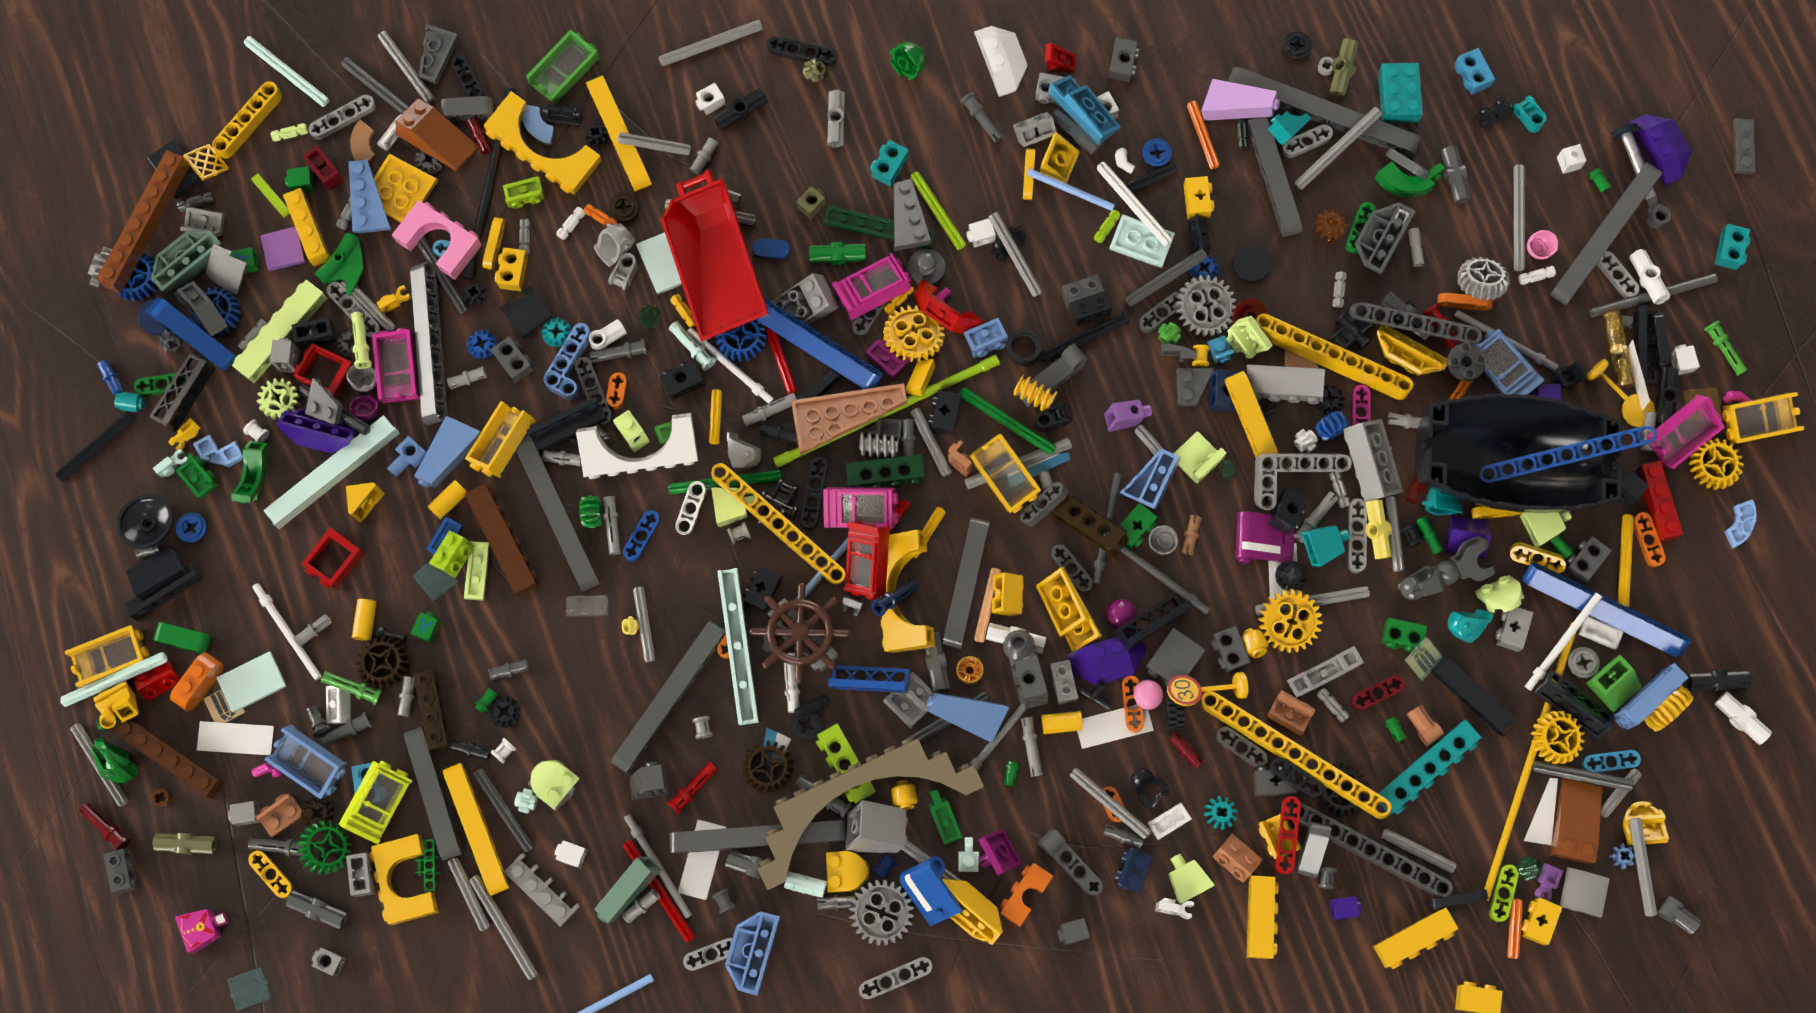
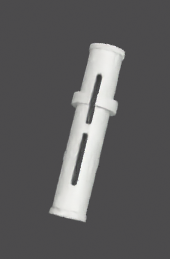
[784,653,800,713]

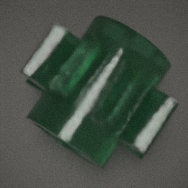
[638,304,662,328]
[1517,856,1542,881]

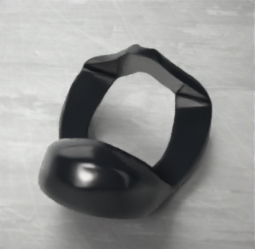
[1131,768,1170,809]

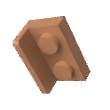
[948,440,972,477]
[255,794,302,838]

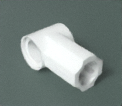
[589,319,627,351]

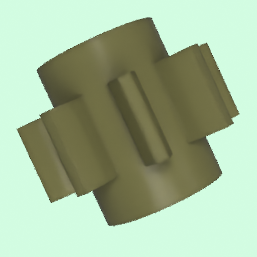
[803,58,826,83]

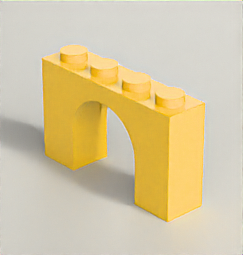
[370,834,439,925]

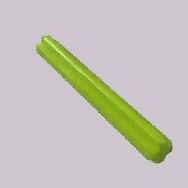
[910,171,966,250]

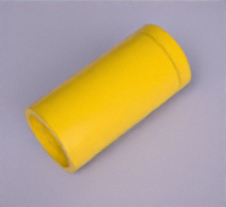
[427,480,467,520]
[352,599,377,641]
[1041,711,1083,735]

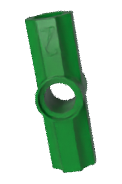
[809,242,866,265]

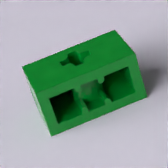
[1120,503,1157,549]

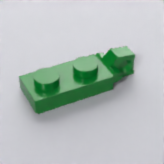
[929,789,963,846]

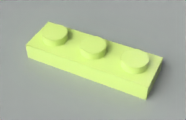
[464,541,490,600]

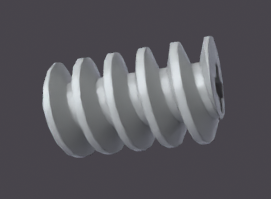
[859,432,899,459]

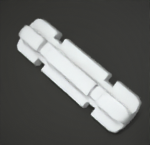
[556,207,585,240]
[1518,266,1556,285]

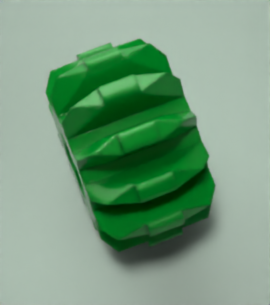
[579,495,603,528]

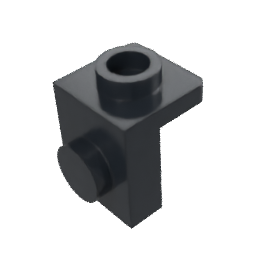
[1552,361,1588,389]

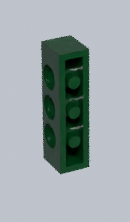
[846,454,925,488]

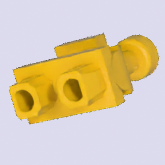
[93,681,139,729]

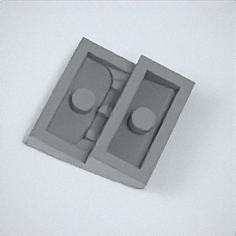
[205,244,247,295]
[883,672,935,729]
[1560,867,1610,918]

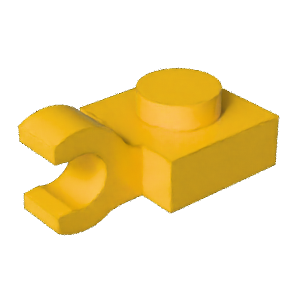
[376,285,411,314]
[169,418,200,450]

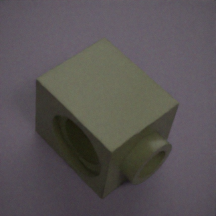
[796,186,826,220]

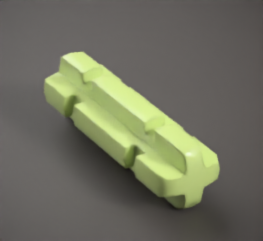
[271,123,308,142]

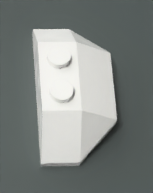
[974,26,1028,97]

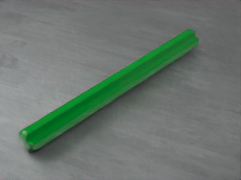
[960,387,1056,455]
[668,470,782,494]

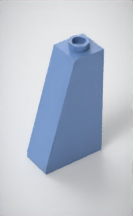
[414,416,481,488]
[926,693,1009,743]

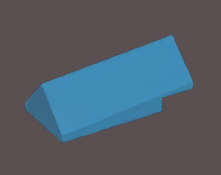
[1048,75,1121,145]

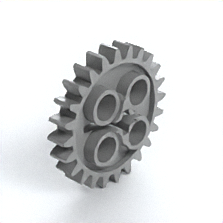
[1175,275,1236,337]
[849,880,914,945]

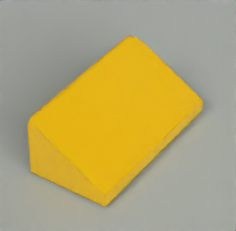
[905,359,936,397]

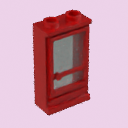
[843,520,890,600]

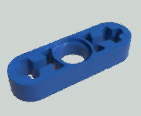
[623,510,661,562]

